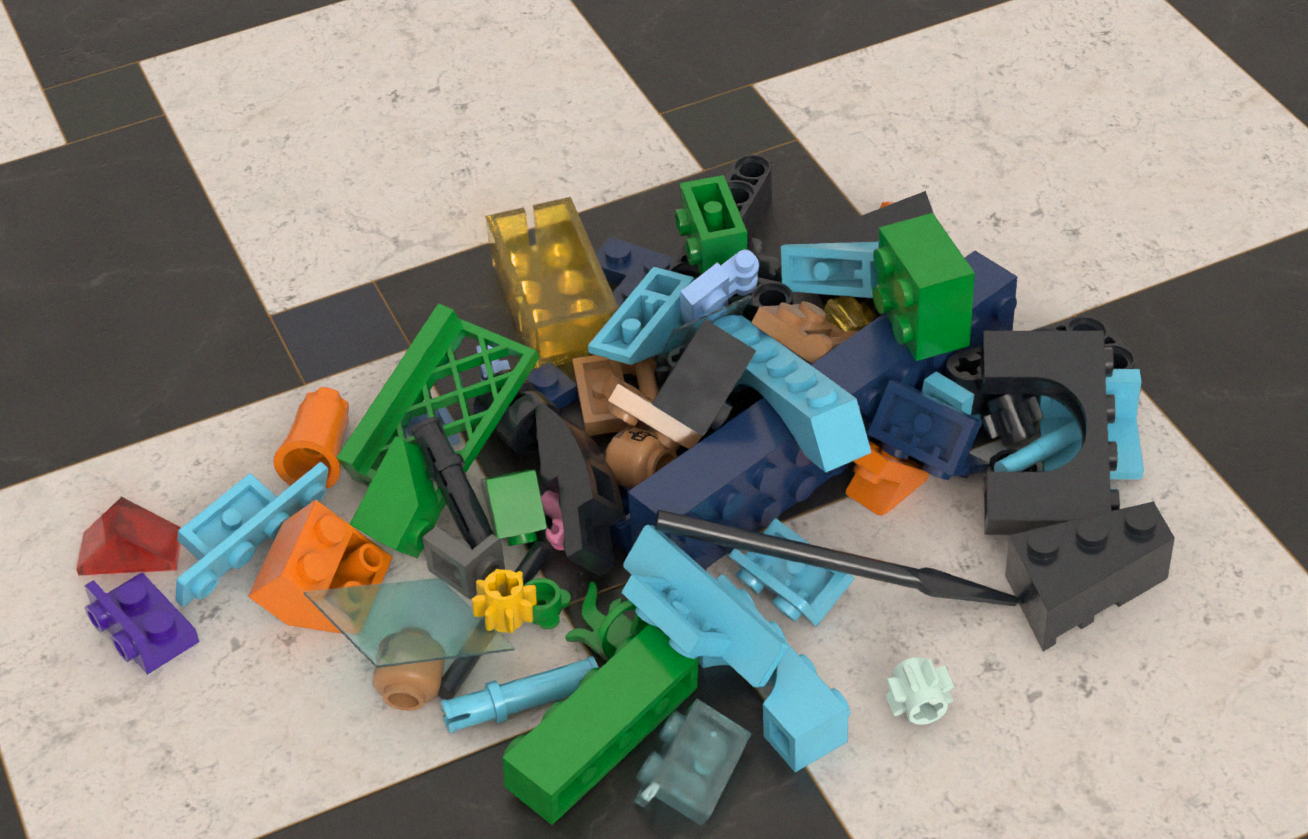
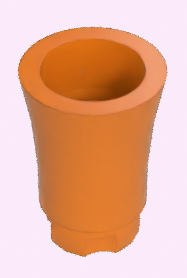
[273,387,349,489]

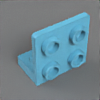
[1038,369,1144,480]

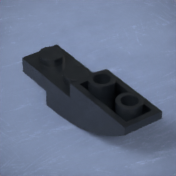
[535,403,625,577]

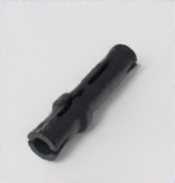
[410,417,495,550]

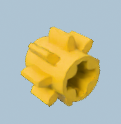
[472,569,537,634]

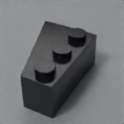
[1005,501,1175,651]

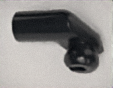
[747,238,782,283]

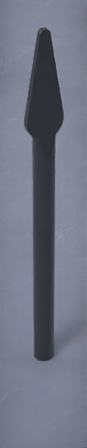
[654,510,1019,606]

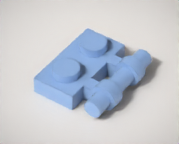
[680,250,759,332]

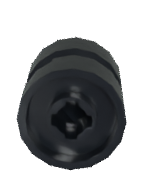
[473,369,561,457]

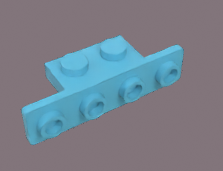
[175,462,329,607]
[621,525,788,687]

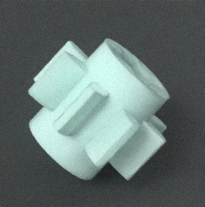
[886,657,955,725]

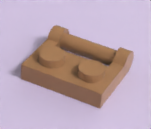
[751,301,858,363]
[572,355,658,436]

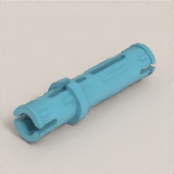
[440,656,598,734]

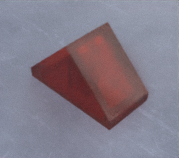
[76,497,181,576]

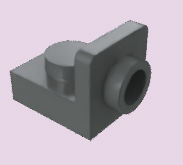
[422,526,505,600]

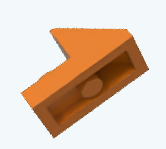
[846,441,930,516]

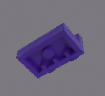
[84,572,200,675]

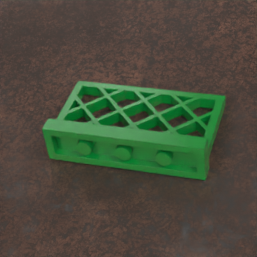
[336,303,540,513]

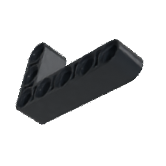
[668,154,793,322]

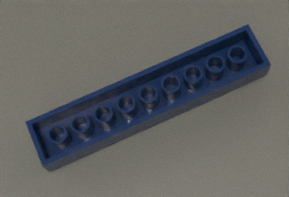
[628,251,1018,571]

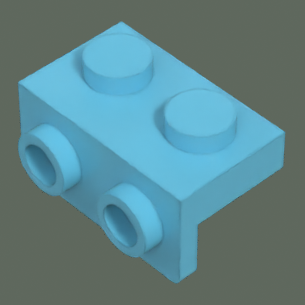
[728,518,855,627]

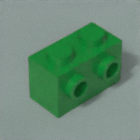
[674,175,747,275]

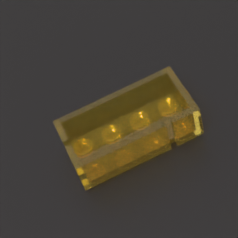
[485,196,619,370]

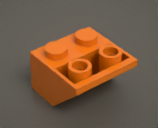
[248,500,393,636]

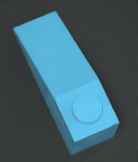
[781,242,878,298]
[588,267,695,365]

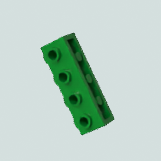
[502,624,699,825]

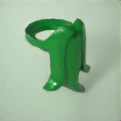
[565,582,648,662]

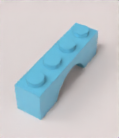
[697,574,850,772]

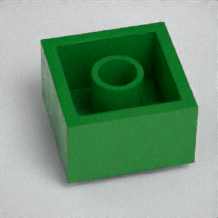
[872,213,975,361]

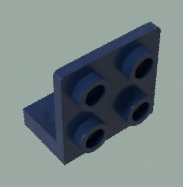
[867,380,989,480]

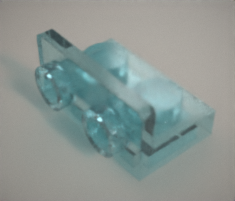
[635,699,752,826]

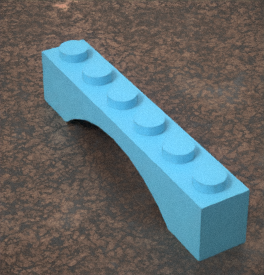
[713,315,871,473]

